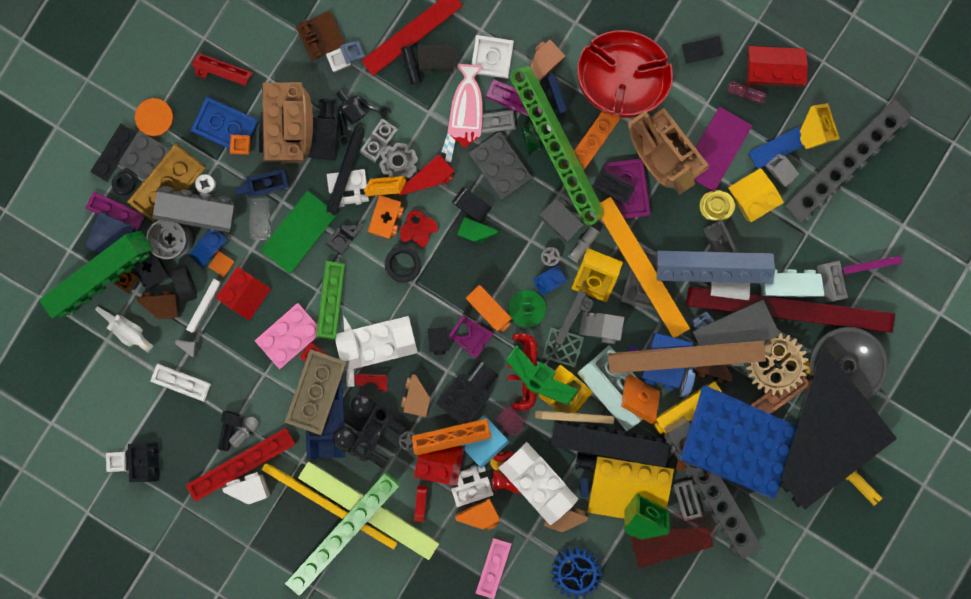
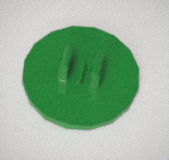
[508,290,546,328]

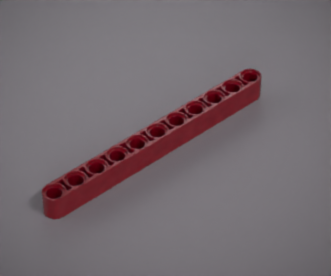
[686,287,895,333]

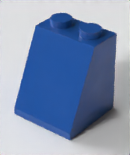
[641,333,693,391]

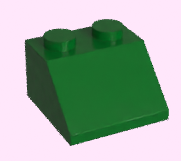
[624,493,670,539]

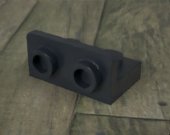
[128,442,160,482]

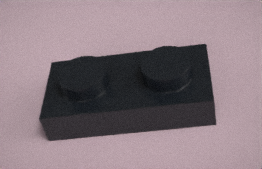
[592,169,635,205]

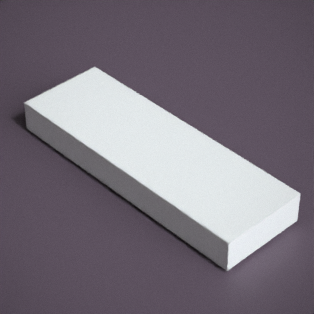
[186,279,222,333]
[150,364,211,402]

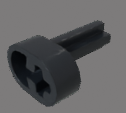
[218,411,245,451]

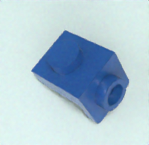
[533,265,568,296]

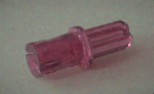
[727,80,766,104]

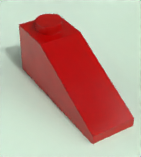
[397,154,455,197]

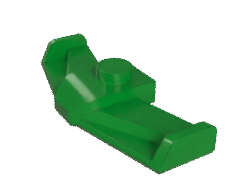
[505,345,579,405]

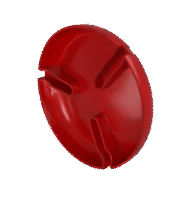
[577,30,673,118]

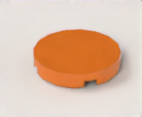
[135,98,174,137]

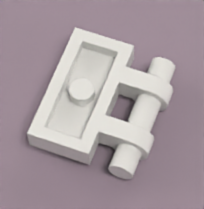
[327,169,369,207]
[451,464,494,507]

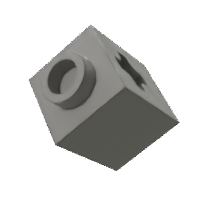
[765,154,799,187]

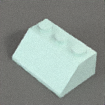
[761,269,824,297]

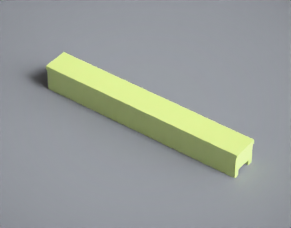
[298,461,439,560]

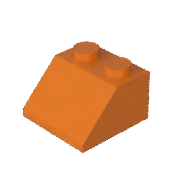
[455,497,500,530]

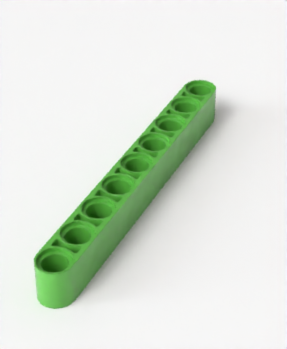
[511,66,604,225]

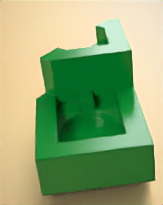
[457,217,500,243]

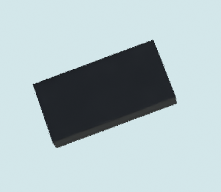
[681,36,724,64]

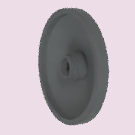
[809,327,888,400]

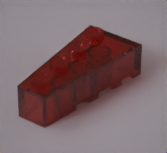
[629,526,714,568]

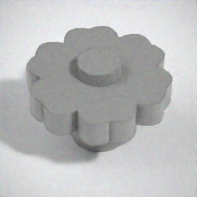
[379,142,418,179]

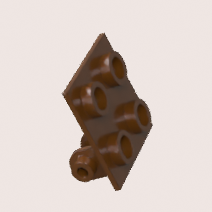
[295,11,345,61]

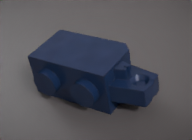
[235,169,291,198]

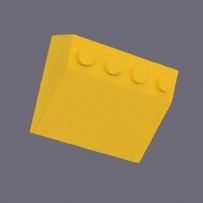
[587,456,674,519]

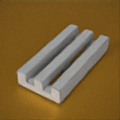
[673,479,703,522]

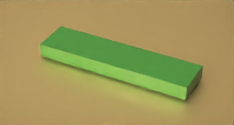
[316,261,345,340]

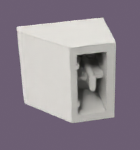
[223,472,271,504]

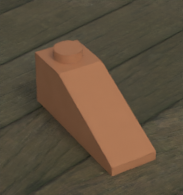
[529,40,565,91]

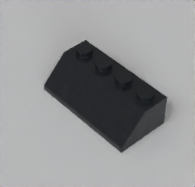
[259,112,339,161]

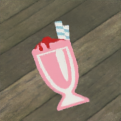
[442,64,482,162]

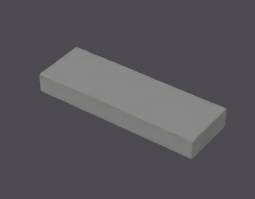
[481,110,516,134]

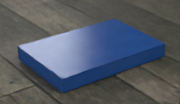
[191,97,259,149]

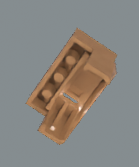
[262,82,313,164]

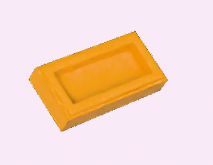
[364,176,406,196]

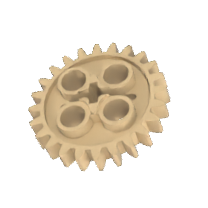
[745,332,809,395]

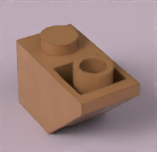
[401,374,431,417]
[544,508,588,532]

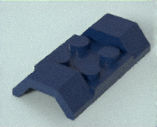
[306,380,346,459]

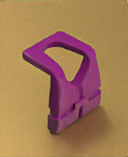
[449,316,493,358]

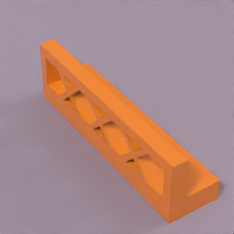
[412,419,492,455]

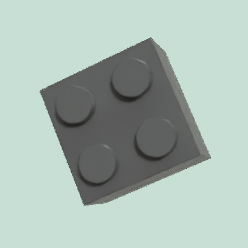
[539,198,584,244]

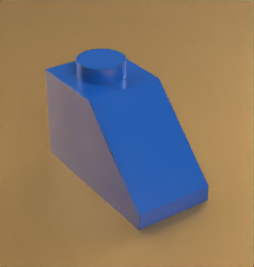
[189,229,229,268]

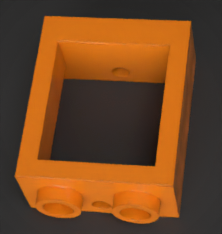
[466,285,512,332]

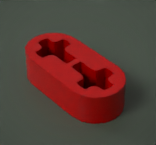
[414,485,427,522]

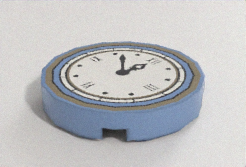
[679,367,697,398]

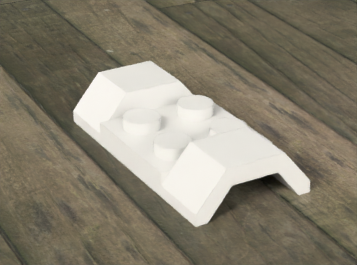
[335,316,418,371]
[499,442,579,525]

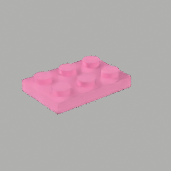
[255,303,317,370]

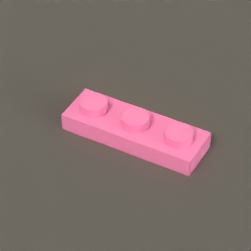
[476,538,512,599]

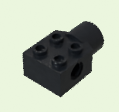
[436,359,499,424]

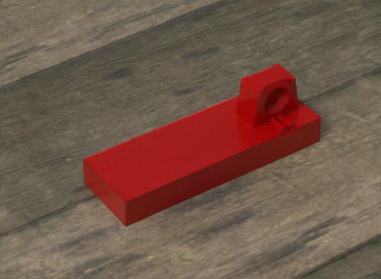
[192,53,253,86]

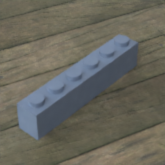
[656,251,775,284]

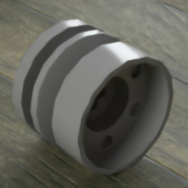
[146,220,194,259]

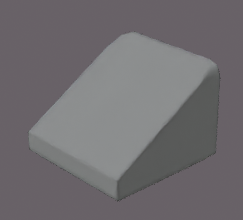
[175,340,197,357]

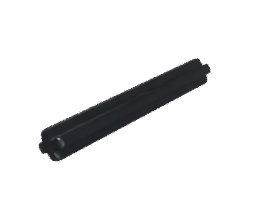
[326,126,365,215]

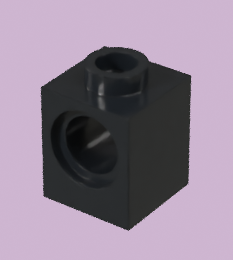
[428,327,449,355]

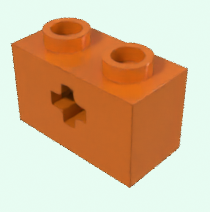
[368,195,404,240]

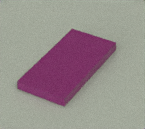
[694,107,752,192]

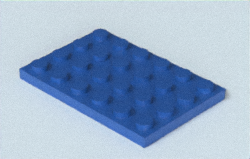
[680,386,795,499]

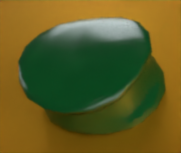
[521,119,543,155]

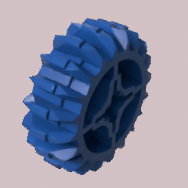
[551,547,603,599]

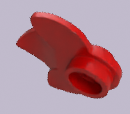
[400,210,438,247]

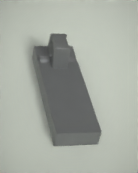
[554,290,593,347]

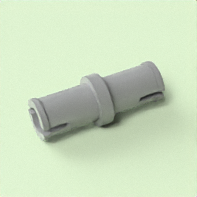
[568,225,600,263]

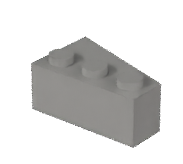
[579,312,624,344]

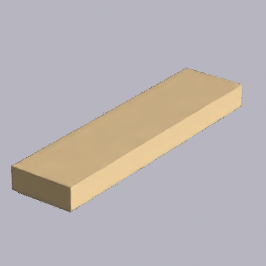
[535,411,614,424]

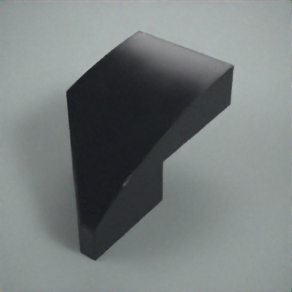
[326,224,363,256]

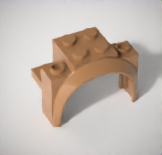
[628,108,709,195]

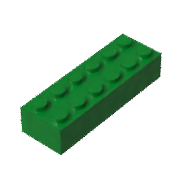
[39,231,154,319]

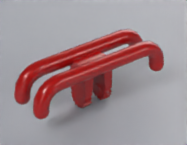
[507,333,537,410]

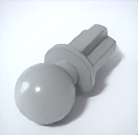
[229,417,259,447]

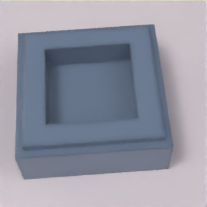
[340,40,365,64]

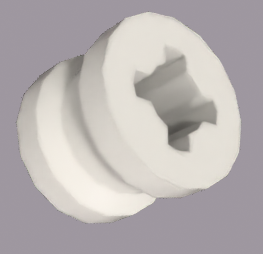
[195,174,216,194]

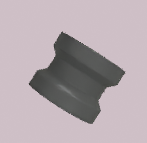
[399,431,416,451]

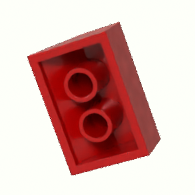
[746,46,808,87]

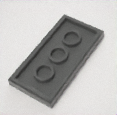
[693,300,780,367]

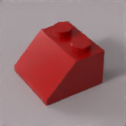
[216,266,271,320]
[414,446,465,485]

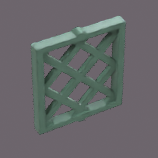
[542,328,584,367]

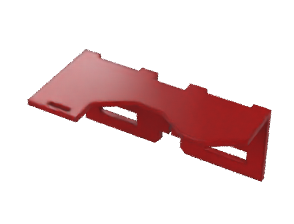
[354,374,387,391]

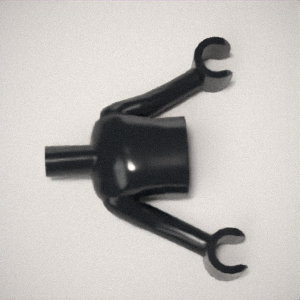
[336,89,391,147]

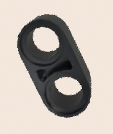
[452,187,492,223]

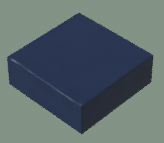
[580,477,589,497]

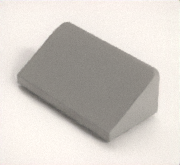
[817,261,848,303]

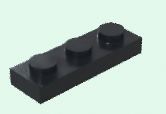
[90,123,137,182]

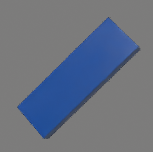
[748,126,803,169]

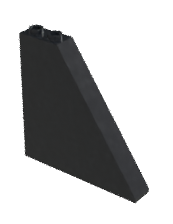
[780,346,897,510]

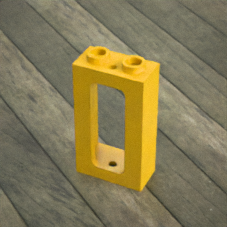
[653,381,722,435]

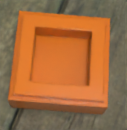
[230,135,251,155]
[208,251,235,278]

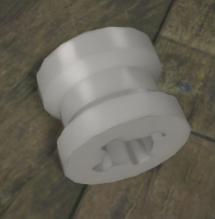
[541,247,560,267]

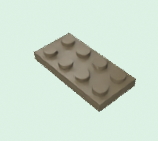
[285,349,347,435]

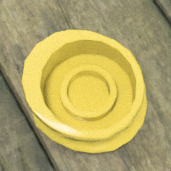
[699,190,735,221]

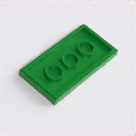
[260,190,338,274]

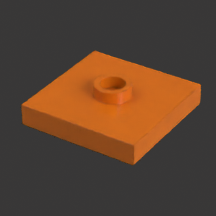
[621,374,660,424]

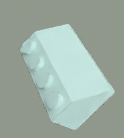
[577,345,659,431]

